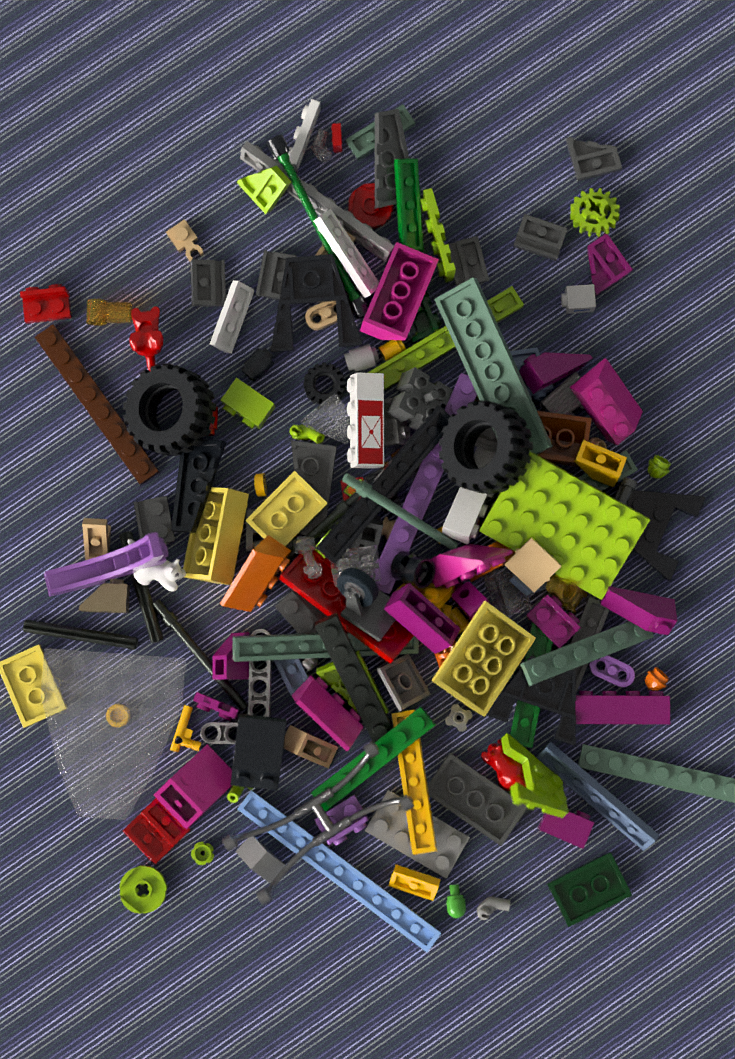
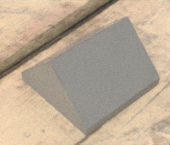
[377,654,431,711]

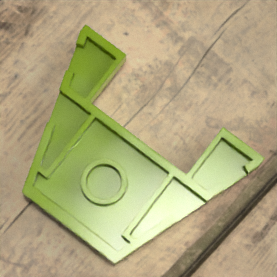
[501,733,569,818]

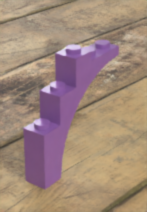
[44,532,168,597]

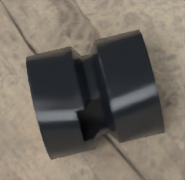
[391,551,435,589]

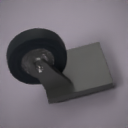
[337,568,396,642]

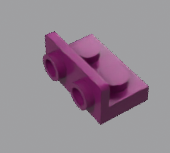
[526,595,581,648]

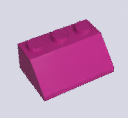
[569,358,643,445]
[291,675,363,751]

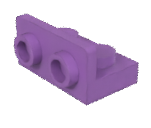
[314,795,369,846]

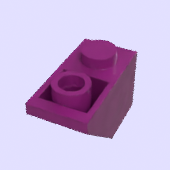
[212,632,249,680]

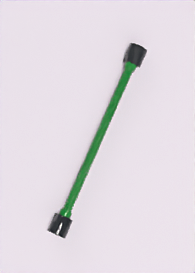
[266,134,369,320]

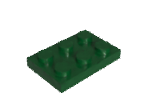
[547,852,632,927]

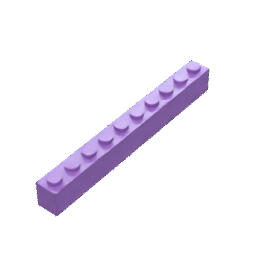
[371,373,477,596]

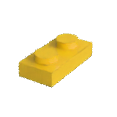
[388,864,441,901]

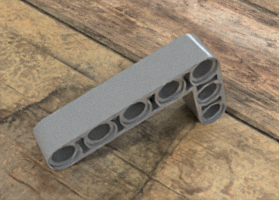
[200,629,272,744]

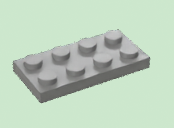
[365,790,470,879]

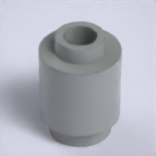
[344,344,379,372]

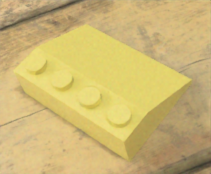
[432,601,536,717]

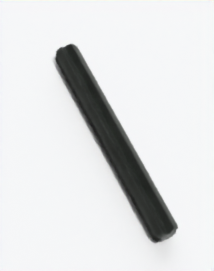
[119,531,163,643]
[23,620,138,650]

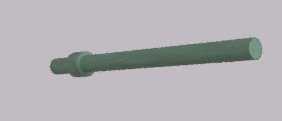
[342,473,458,550]

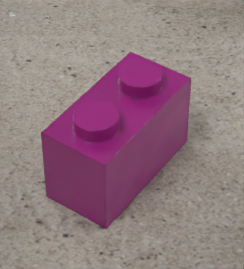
[537,806,594,849]

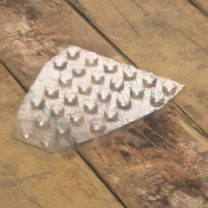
[41,648,186,820]

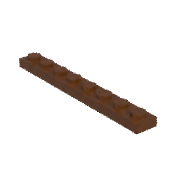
[35,324,159,486]

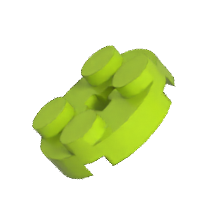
[119,865,168,914]

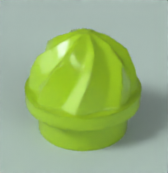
[647,455,671,478]

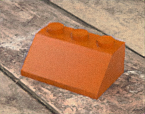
[220,535,291,612]

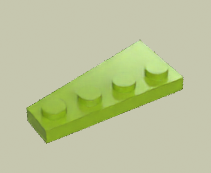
[420,188,456,283]

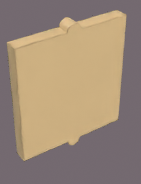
[504,537,562,592]

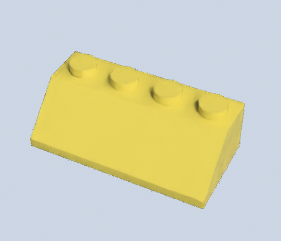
[183,487,249,585]

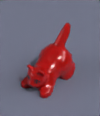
[129,306,164,371]
[481,739,526,791]

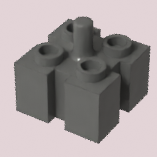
[386,367,453,430]

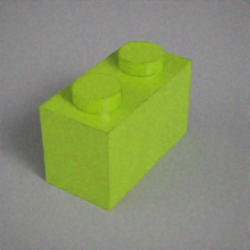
[221,378,276,430]

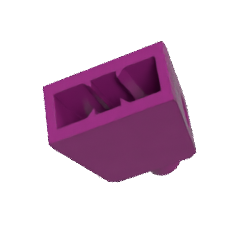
[451,582,491,621]

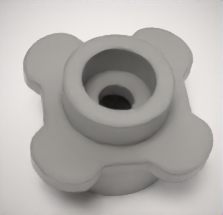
[445,704,472,732]

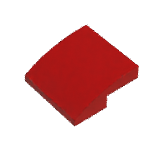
[123,798,190,865]

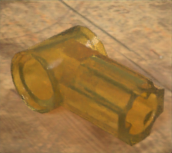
[86,299,132,326]

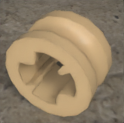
[381,516,396,540]

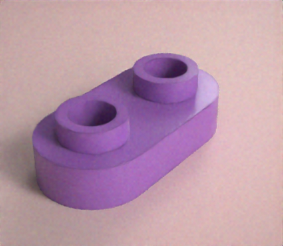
[589,656,635,687]

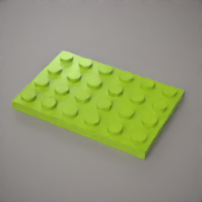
[479,451,650,600]

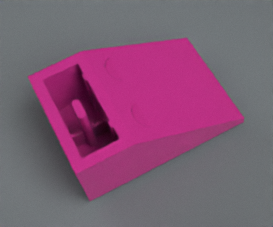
[431,544,513,589]
[154,744,232,829]

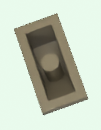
[79,579,130,613]

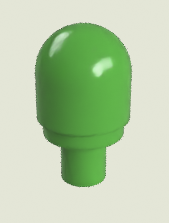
[446,884,466,918]

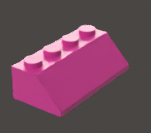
[360,242,439,340]

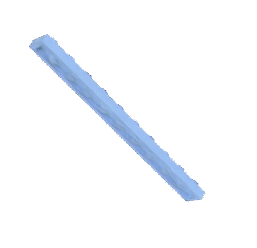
[237,790,441,953]

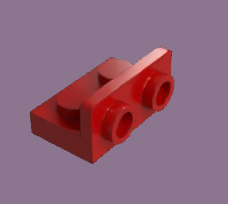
[20,284,72,324]

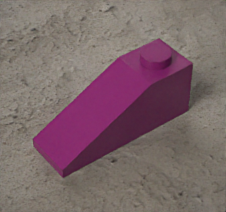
[519,352,593,394]
[600,586,677,635]

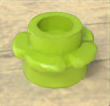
[191,842,214,865]

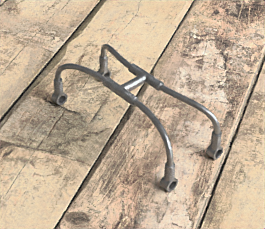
[222,741,415,905]

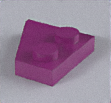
[587,234,633,296]
[193,692,241,721]

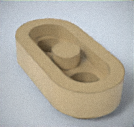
[305,301,337,330]

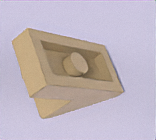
[82,518,111,560]

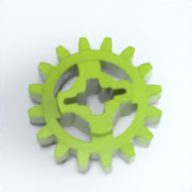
[570,188,620,237]

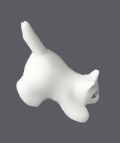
[127,539,186,591]

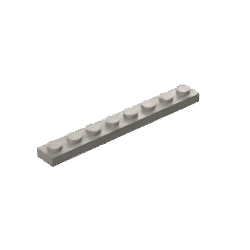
[240,141,394,263]

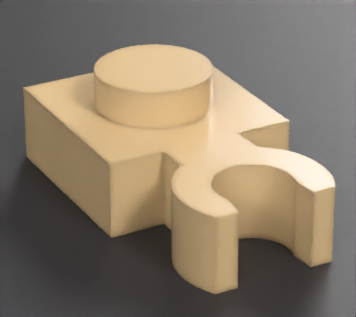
[166,219,204,262]

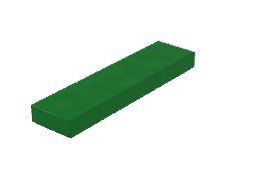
[394,159,424,251]

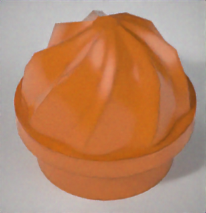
[645,667,670,691]

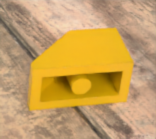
[575,440,627,487]

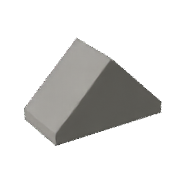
[236,836,285,883]

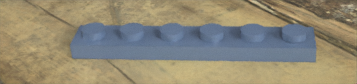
[536,742,659,851]

